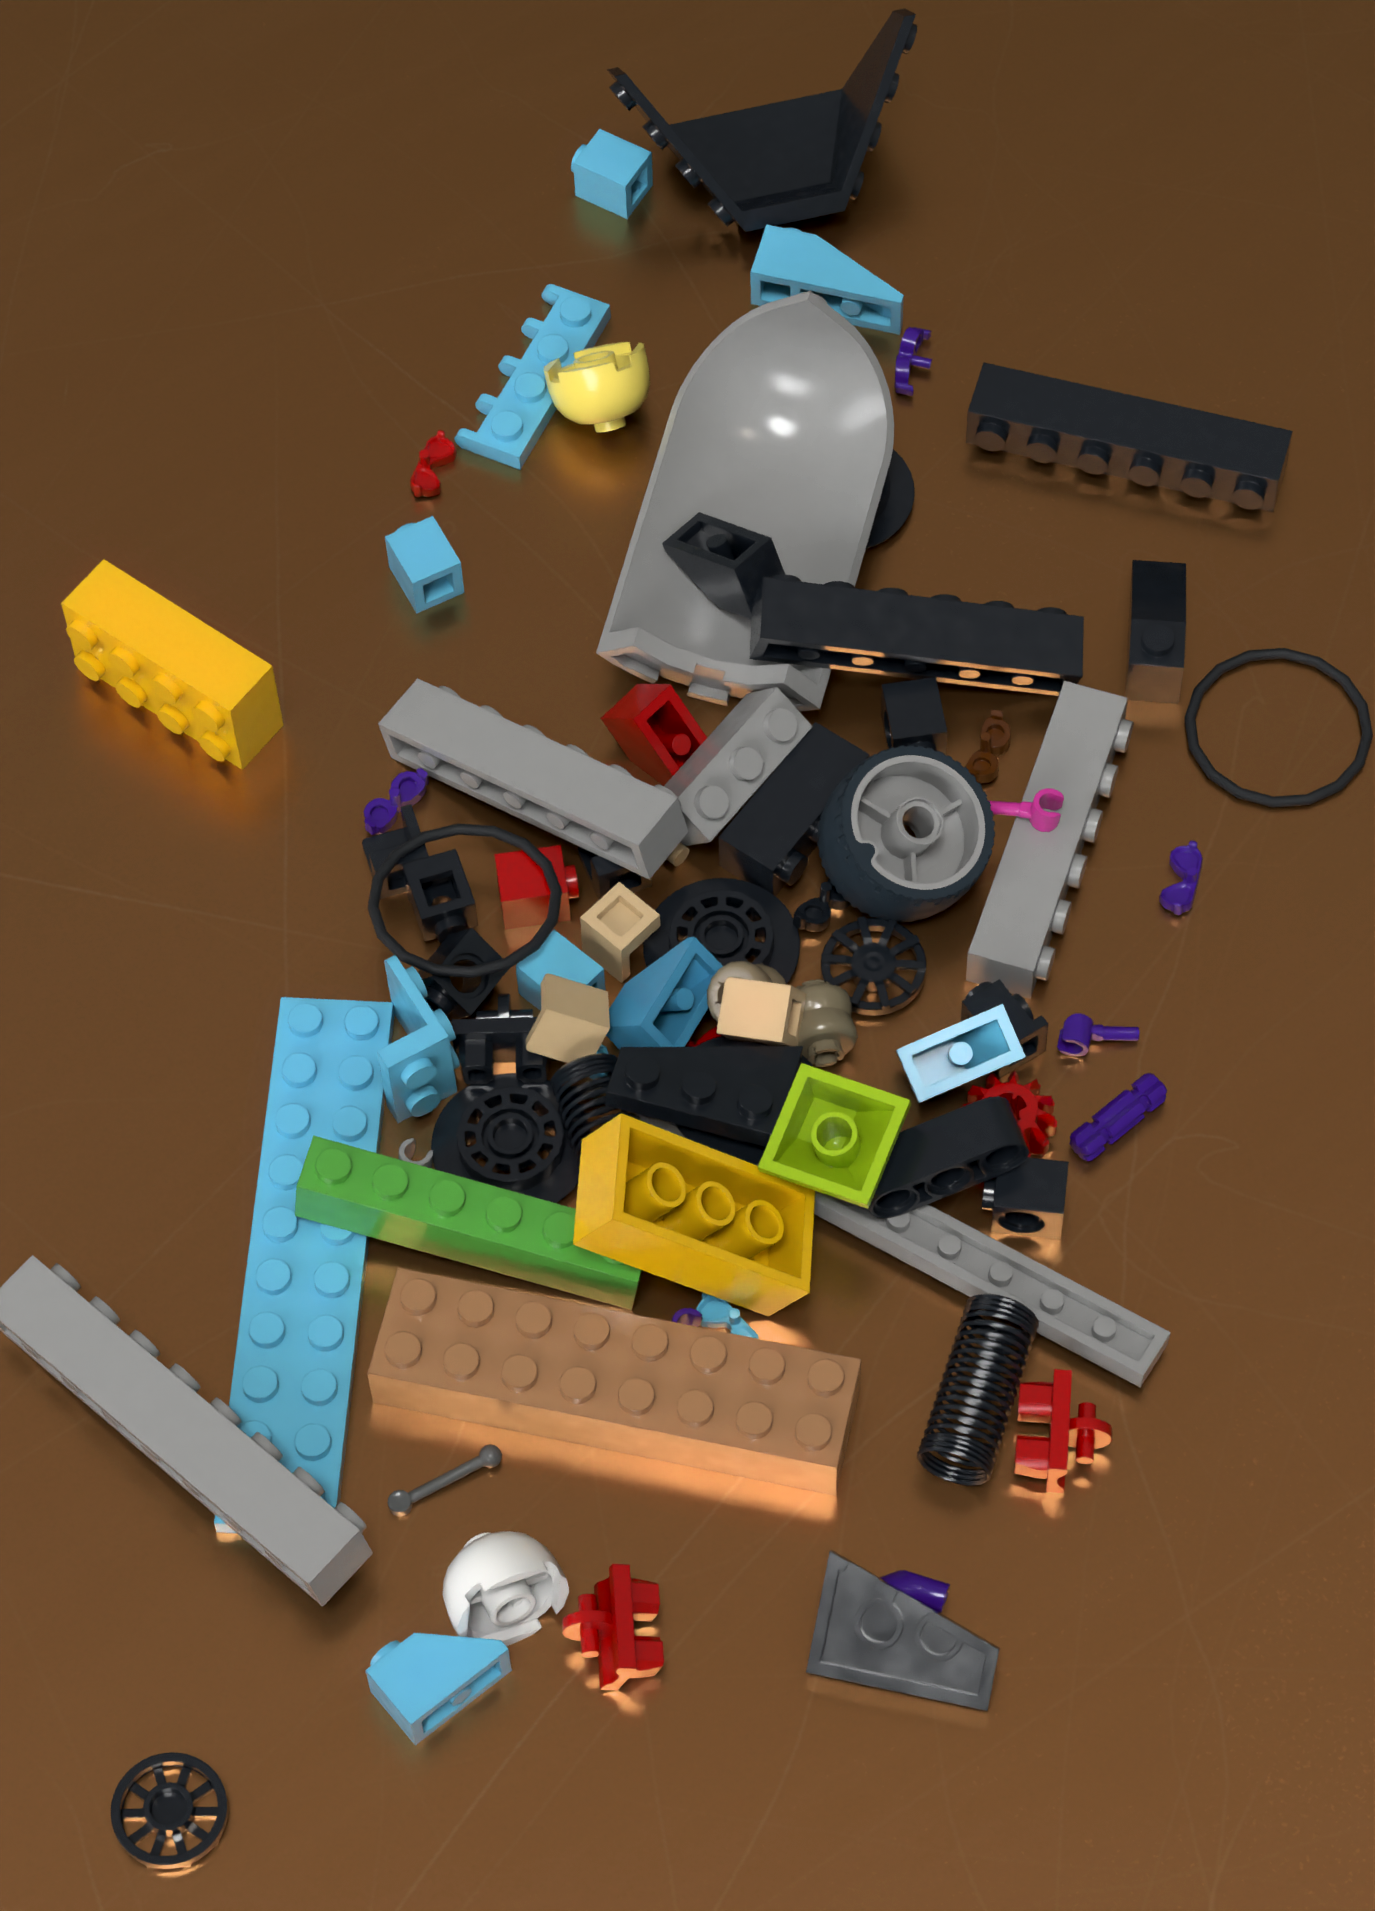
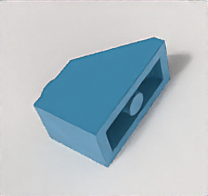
[606,937,723,1050]

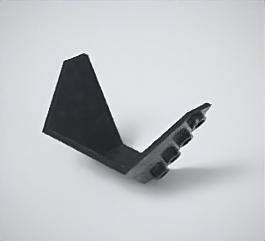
[607,8,917,232]

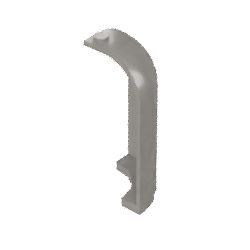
[596,291,894,711]

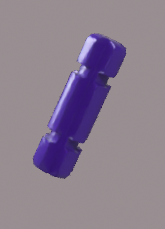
[1069,1073,1167,1161]

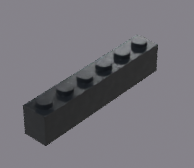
[966,362,1293,512]
[750,574,1084,696]

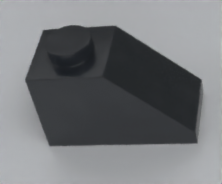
[662,512,785,619]

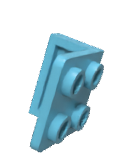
[377,955,460,1123]

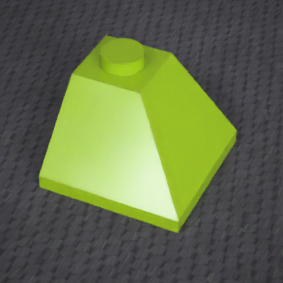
[758,1063,911,1209]

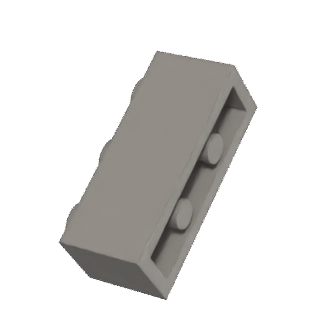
[664,687,813,846]

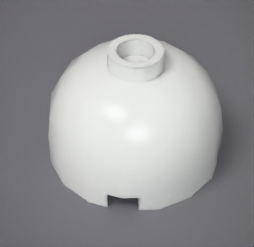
[442,1531,569,1646]

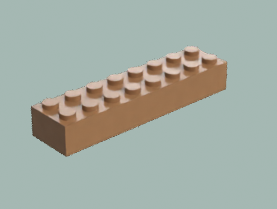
[367,1267,861,1496]

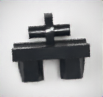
[452,994,557,1084]

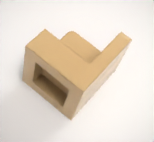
[580,882,661,983]
[526,973,610,1063]
[716,977,807,1046]

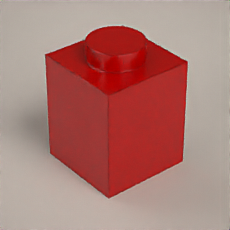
[494,845,579,930]

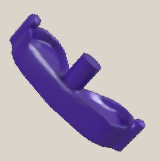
[1159,841,1203,915]

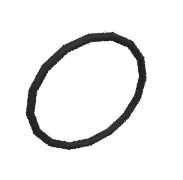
[1184,648,1373,808]
[367,823,562,978]

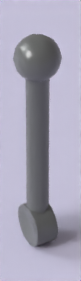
[387,1444,502,1517]

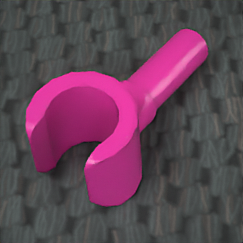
[988,788,1064,832]

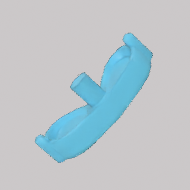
[696,1292,759,1339]

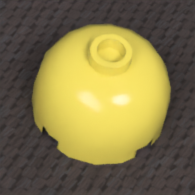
[544,342,650,432]

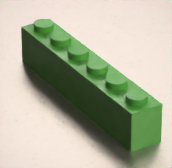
[295,1135,643,1310]

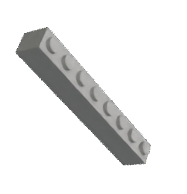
[0,1255,373,1607]

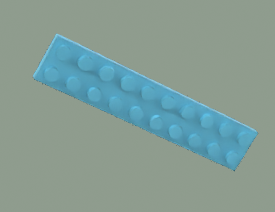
[214,997,395,1533]

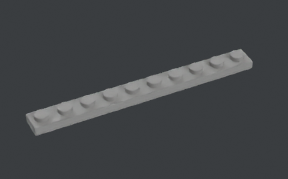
[636,1114,1171,1387]

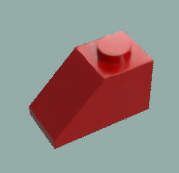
[600,684,707,786]

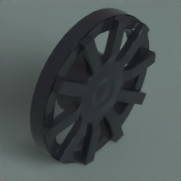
[821,916,926,1016]
[111,1752,229,1869]

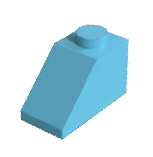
[895,1004,1026,1103]
[365,1633,512,1746]

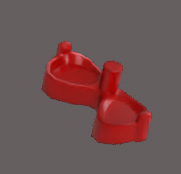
[410,430,457,497]

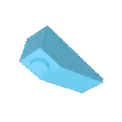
[750,224,904,335]

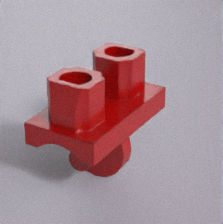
[1014,1369,1113,1493]
[562,1563,664,1691]

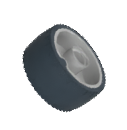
[817,745,995,923]

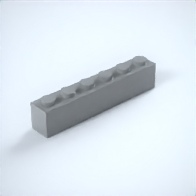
[378,678,688,880]
[966,681,1134,999]

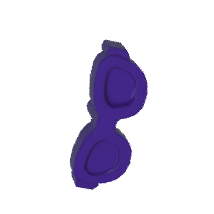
[894,327,932,396]
[364,768,429,836]

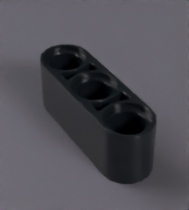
[869,1096,1029,1218]

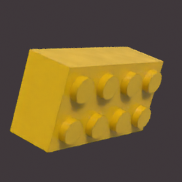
[61,559,283,770]
[573,1113,815,1317]

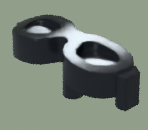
[793,879,851,932]

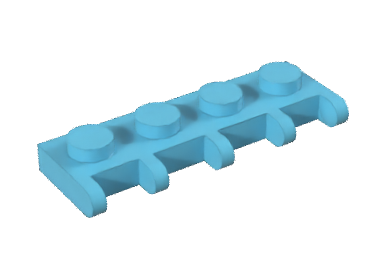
[454,284,611,470]

